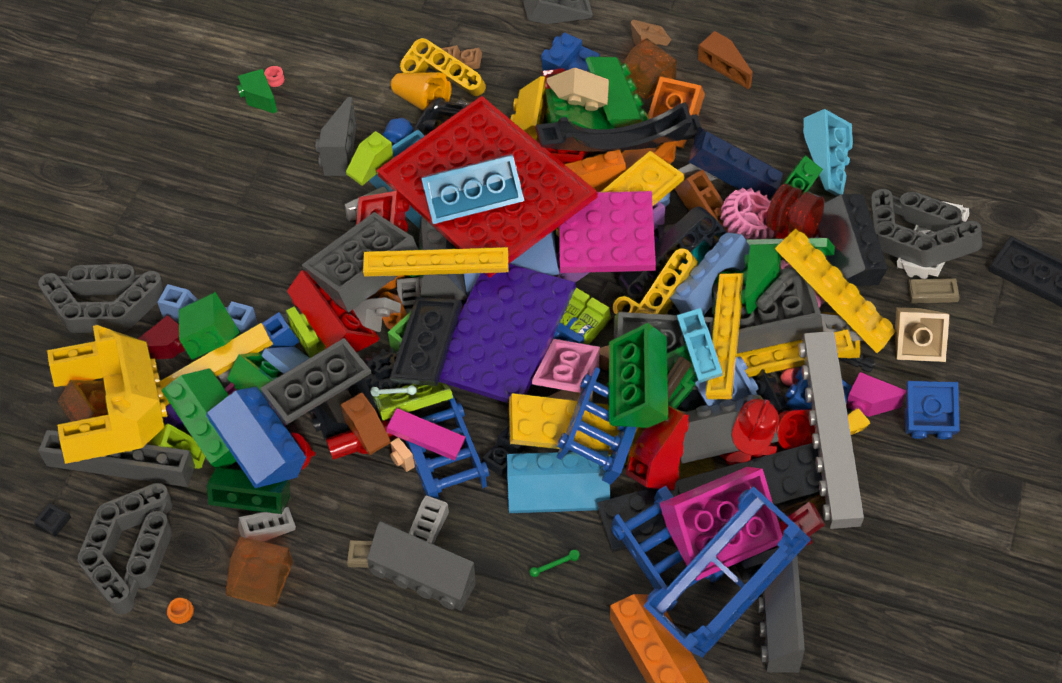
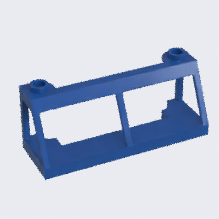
[644,486,811,658]

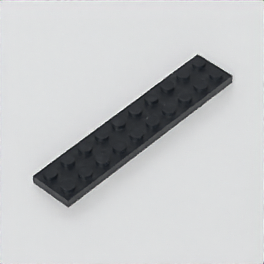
[597,443,822,553]

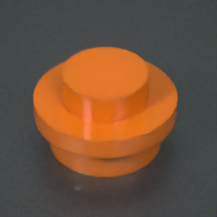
[167,598,194,624]

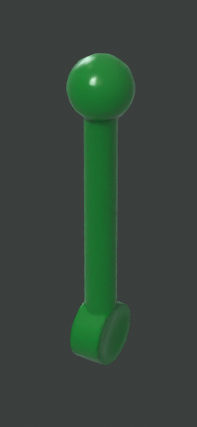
[529,550,579,577]

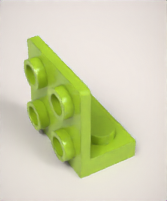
[286,306,325,358]

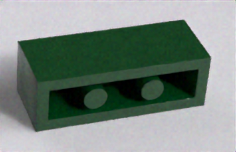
[207,468,290,514]

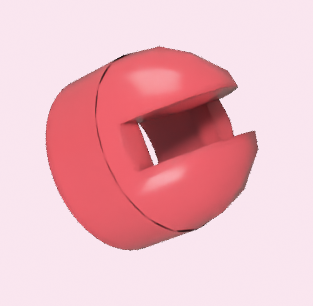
[780,367,799,387]

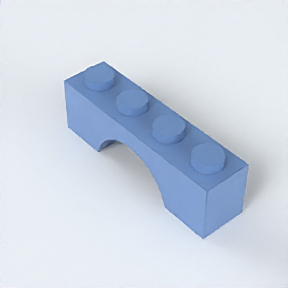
[670,233,750,316]
[157,284,258,338]

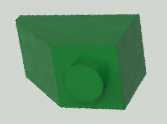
[237,69,277,113]

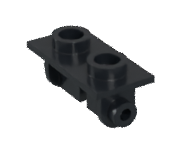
[754,370,790,415]

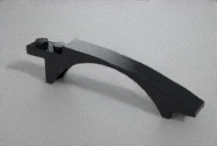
[535,103,701,151]

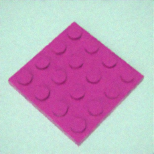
[559,191,656,273]

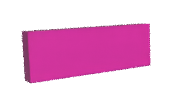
[386,408,465,461]

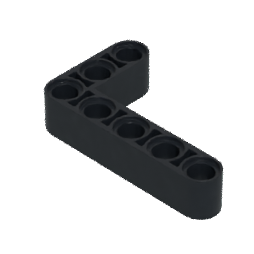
[619,206,727,299]

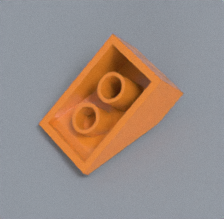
[648,76,705,148]

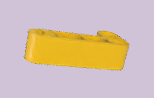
[400,38,486,96]
[613,249,697,315]

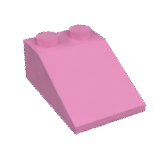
[532,339,600,393]

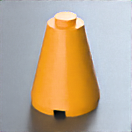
[391,72,451,111]

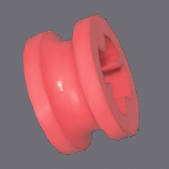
[264,66,285,87]

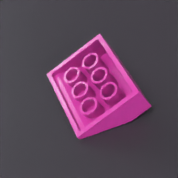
[660,467,783,581]

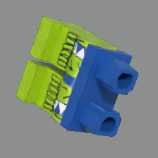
[549,288,611,346]

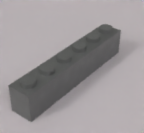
[38,430,195,487]

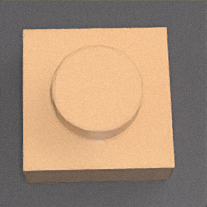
[390,437,415,472]

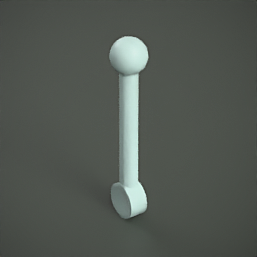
[370,385,417,397]

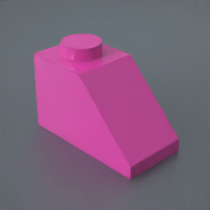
[846,372,906,417]

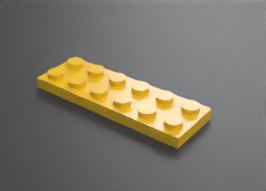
[556,151,684,237]
[775,229,896,353]
[509,393,645,457]

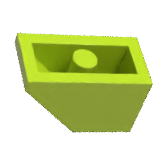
[346,131,394,186]
[148,424,205,469]

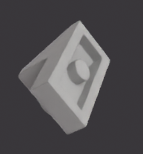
[353,297,401,332]

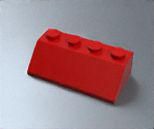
[287,270,380,352]

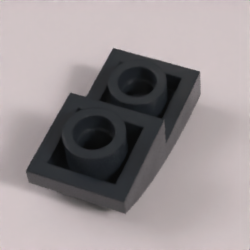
[482,425,527,476]

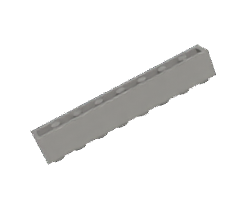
[799,331,864,529]

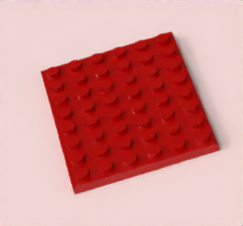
[376,96,598,278]

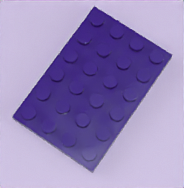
[439,264,576,403]

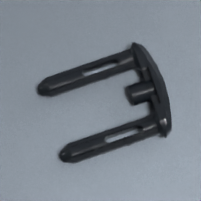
[413,97,468,136]

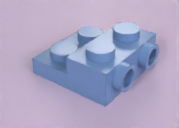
[693,356,759,406]

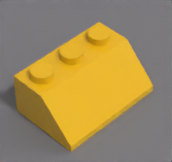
[511,76,545,144]

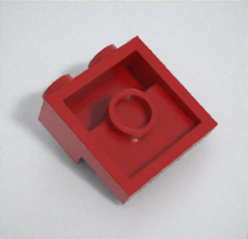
[356,191,410,232]

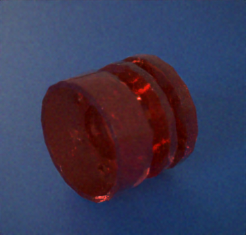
[766,184,825,238]

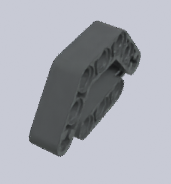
[871,189,983,268]
[38,264,165,333]
[78,483,173,614]

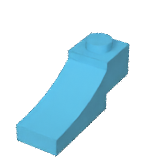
[677,308,723,383]

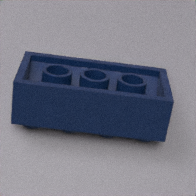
[688,127,783,200]

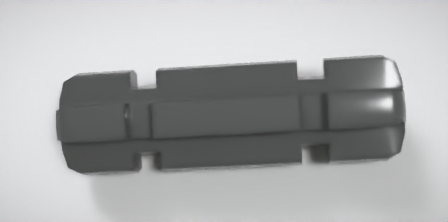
[756,272,793,311]

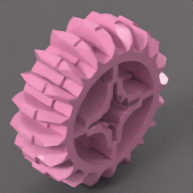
[720,188,782,239]

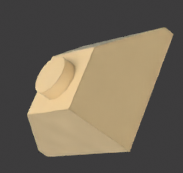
[895,307,949,362]

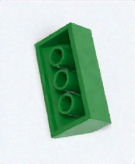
[585,57,649,128]
[609,323,668,428]
[161,368,236,469]

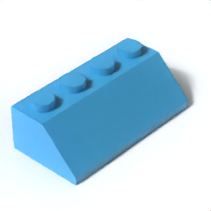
[421,154,524,224]
[507,451,610,513]

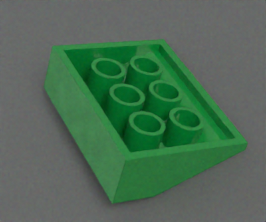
[545,88,614,129]

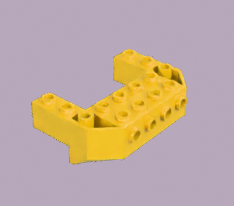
[47,325,167,464]

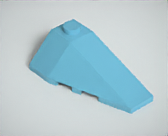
[803,109,853,196]

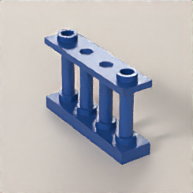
[556,367,637,485]
[405,396,489,500]
[611,486,724,611]

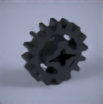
[364,348,402,389]

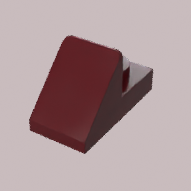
[777,502,825,548]

